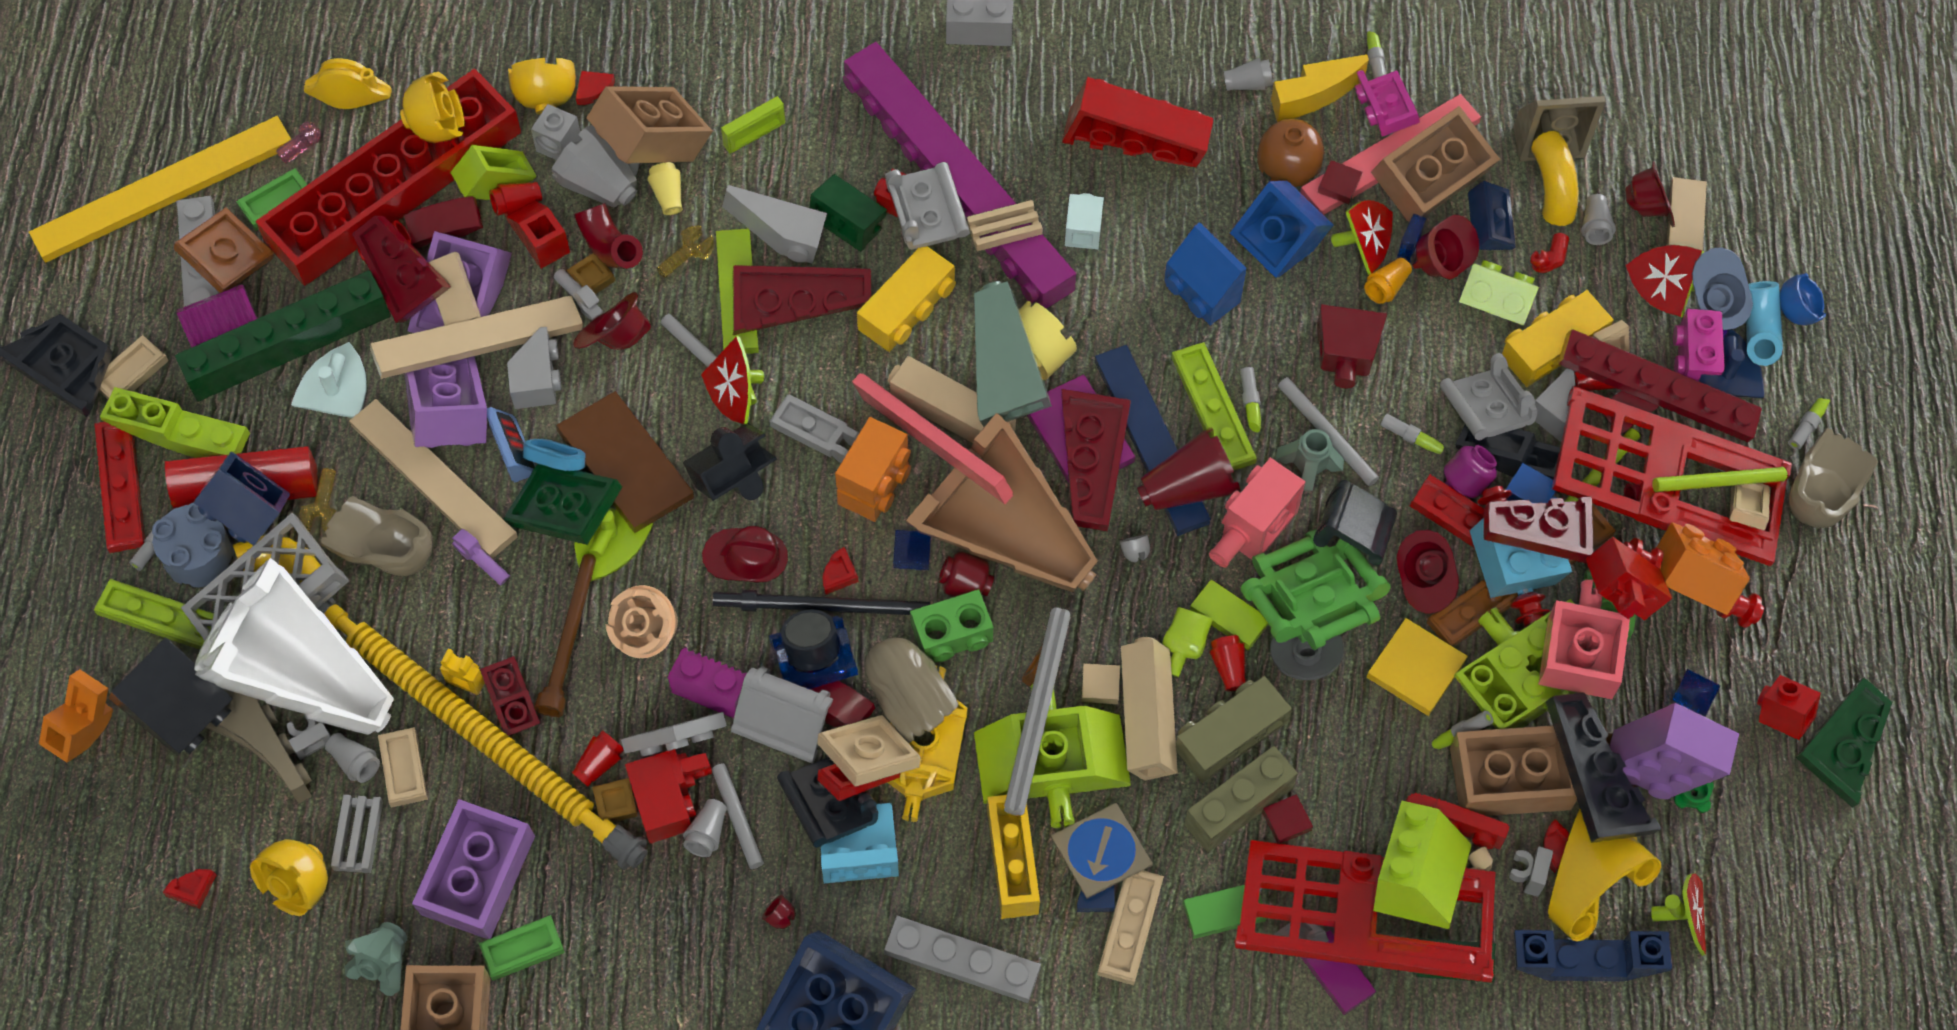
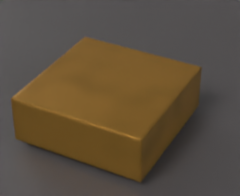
[567,253,615,294]
[592,778,638,823]

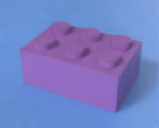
[1610,703,1739,799]
[412,799,535,939]

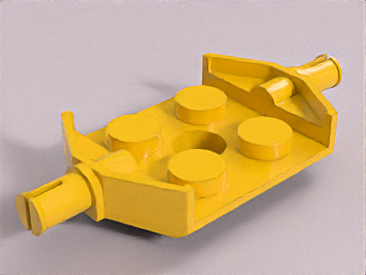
[887,666,968,822]

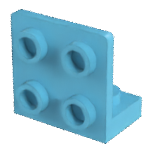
[821,803,899,884]

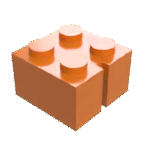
[835,417,911,522]

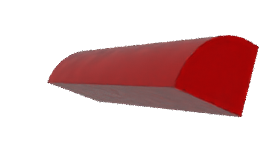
[165,446,318,509]

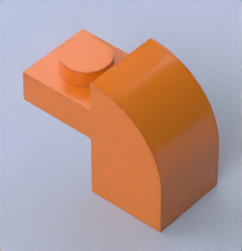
[39,669,113,763]

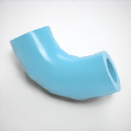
[1746,281,1783,366]

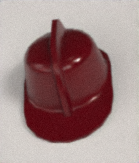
[1625,161,1675,227]
[1412,215,1479,280]
[573,292,651,350]
[702,526,788,583]
[1397,530,1459,614]

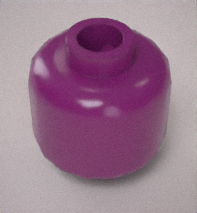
[1444,445,1497,498]

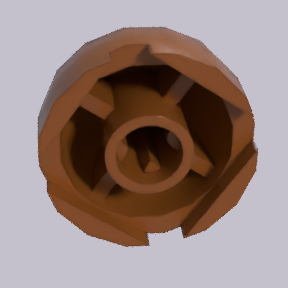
[1256,118,1325,187]

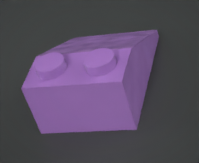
[408,231,512,333]
[404,356,487,448]

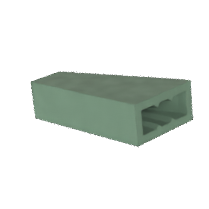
[974,281,1052,427]

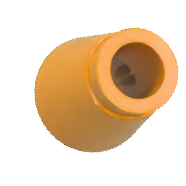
[1364,258,1412,304]

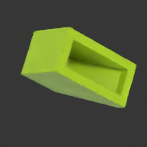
[451,145,536,200]

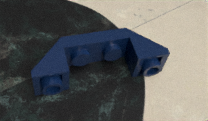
[1514,930,1672,981]

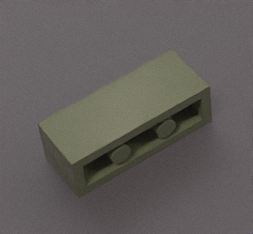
[1176,675,1292,783]
[1184,746,1298,853]

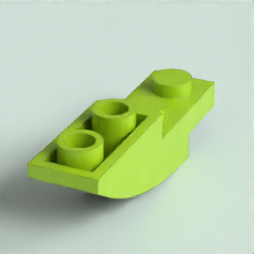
[100,387,250,458]

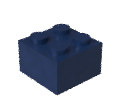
[193,451,290,546]

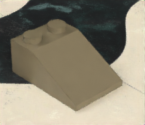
[1513,96,1606,162]

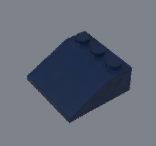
[756,931,916,1030]

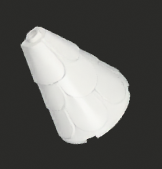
[194,558,394,735]

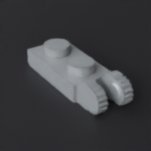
[769,394,859,463]

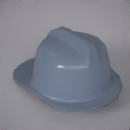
[1692,247,1753,330]

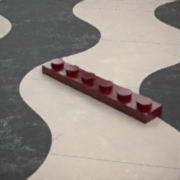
[1558,329,1762,443]

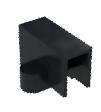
[683,423,777,501]

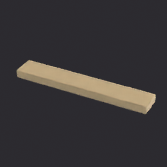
[370,296,583,379]
[349,399,518,559]

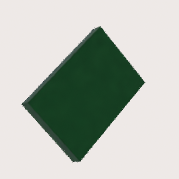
[503,463,623,545]

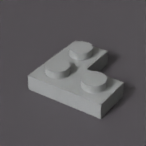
[621,712,727,757]

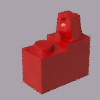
[1585,537,1672,621]
[625,749,712,844]

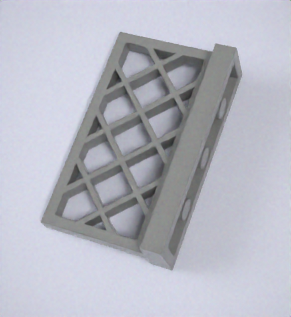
[181,513,349,640]

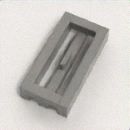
[331,795,383,873]

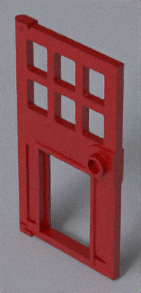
[1552,386,1792,566]
[1234,840,1496,983]

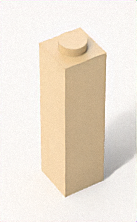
[888,356,1016,443]
[1121,637,1178,781]

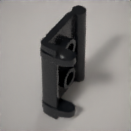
[1313,480,1397,566]
[777,757,878,848]

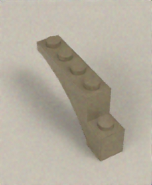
[205,688,312,804]

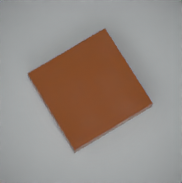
[174,207,274,293]

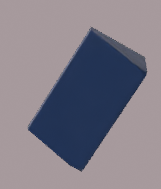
[1468,181,1516,250]

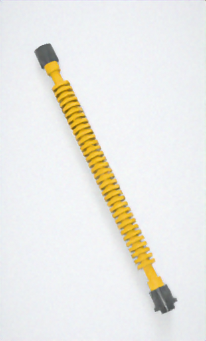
[318,597,647,870]

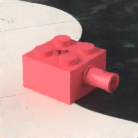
[1209,457,1306,568]
[1538,580,1630,700]

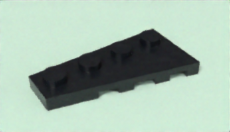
[1546,693,1662,843]

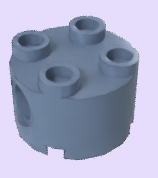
[152,503,235,587]

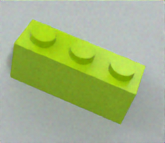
[1373,800,1471,929]

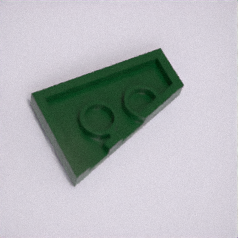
[1795,677,1893,808]

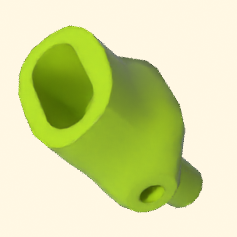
[1163,607,1213,678]

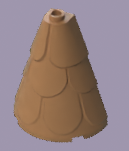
[906,413,1098,592]

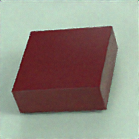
[1317,160,1362,204]
[1262,794,1313,844]

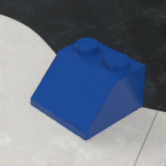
[1230,181,1334,278]
[1164,222,1247,326]

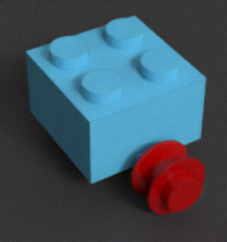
[1469,486,1572,628]

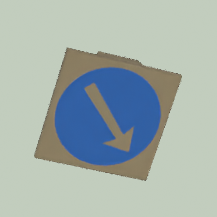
[1051,803,1153,899]

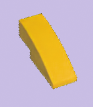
[1271,54,1369,122]

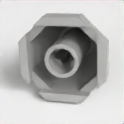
[552,125,637,208]

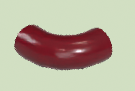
[574,203,643,269]

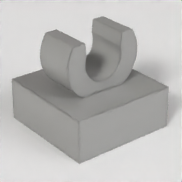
[287,714,330,760]
[1509,847,1553,897]

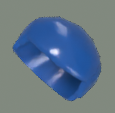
[1780,273,1826,326]

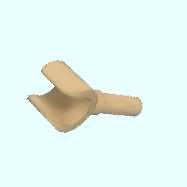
[1468,847,1493,871]

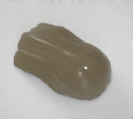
[1789,428,1878,529]
[320,496,433,576]
[864,637,958,743]

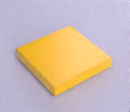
[1366,618,1468,716]

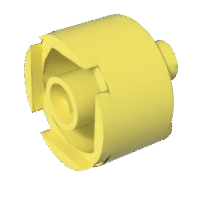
[1019,301,1077,380]

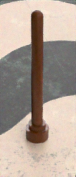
[534,553,596,717]

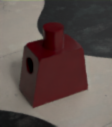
[1317,304,1387,389]

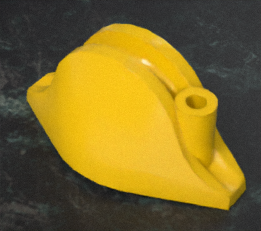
[304,58,392,109]

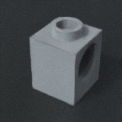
[531,104,582,160]

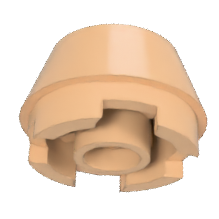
[606,585,678,659]

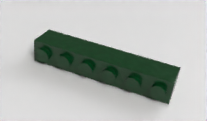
[175,270,391,402]

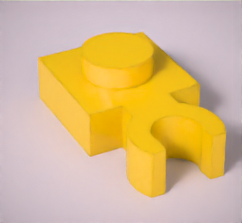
[440,648,485,695]

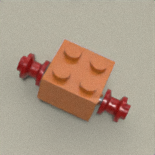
[1623,522,1764,628]

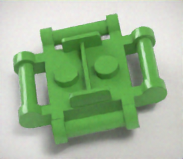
[1240,529,1391,650]

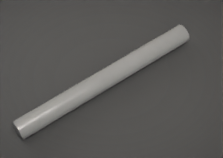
[1278,377,1379,486]

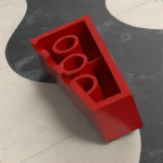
[1062,77,1214,168]

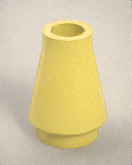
[647,162,683,215]

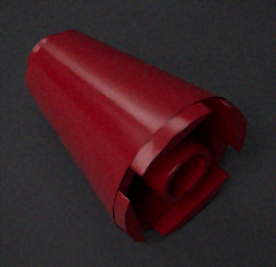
[1137,427,1241,511]

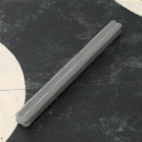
[1004,607,1070,816]

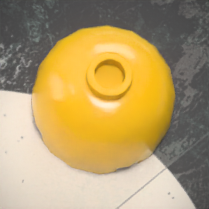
[508,58,576,115]
[400,72,464,143]
[249,839,328,916]

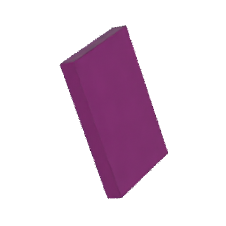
[1027,374,1136,484]

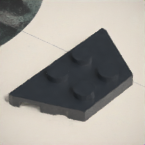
[0,314,113,417]

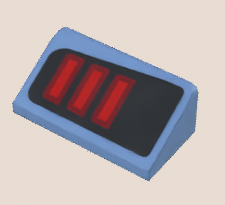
[487,407,536,483]

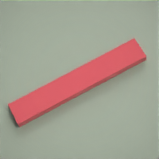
[1300,94,1481,215]
[852,373,1013,504]

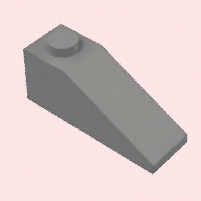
[722,185,827,264]

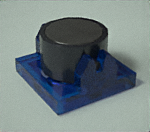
[769,609,859,689]

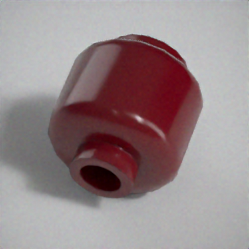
[938,551,994,597]

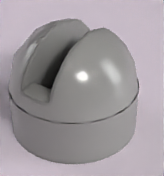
[1120,534,1150,563]

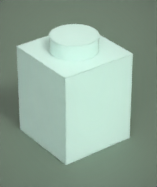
[1065,193,1104,250]

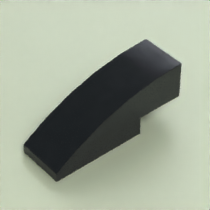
[1455,424,1560,493]

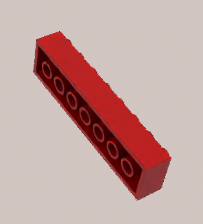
[255,68,521,286]

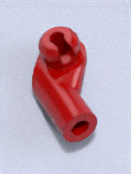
[1530,233,1570,274]

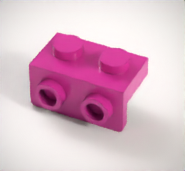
[1354,70,1420,137]
[1673,309,1724,381]

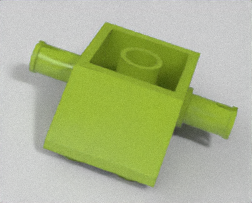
[1454,599,1585,729]
[974,684,1131,828]

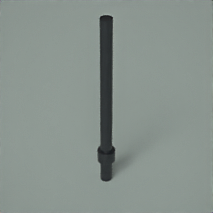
[713,590,930,615]

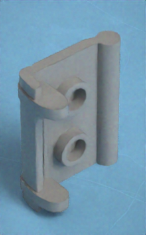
[885,162,970,250]
[1440,353,1537,440]
[731,666,833,764]

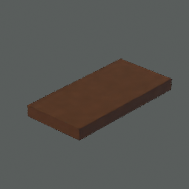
[556,391,694,533]

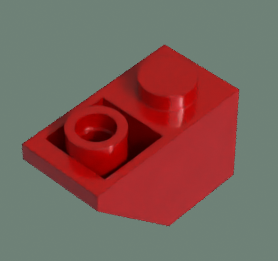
[506,201,570,269]

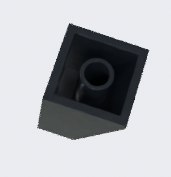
[109,637,233,756]

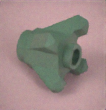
[1276,429,1344,491]
[345,922,407,996]

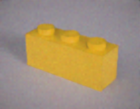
[857,246,956,352]
[1502,290,1614,387]
[987,795,1040,919]

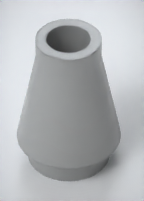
[1223,58,1273,91]
[1581,194,1616,245]
[325,733,380,783]
[683,799,727,857]

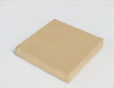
[817,715,921,787]

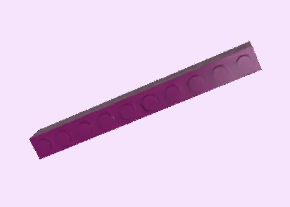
[843,42,1076,309]

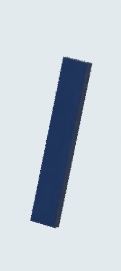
[1094,345,1211,536]

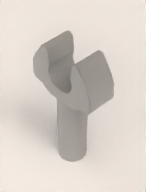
[554,269,603,320]

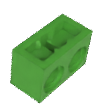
[910,590,994,663]

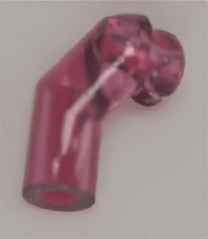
[276,122,321,164]

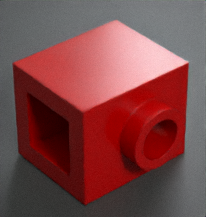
[1757,675,1821,740]

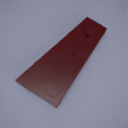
[732,265,871,335]
[1061,389,1131,532]

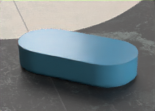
[523,439,586,471]

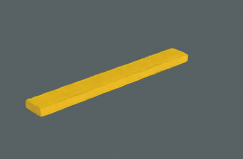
[29,115,294,263]

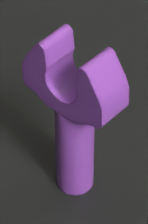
[452,528,510,586]

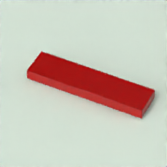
[94,422,145,553]

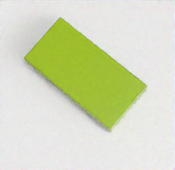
[721,96,786,154]
[1190,579,1269,651]

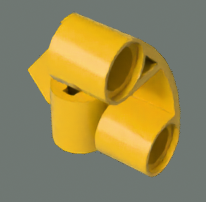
[1548,809,1661,942]

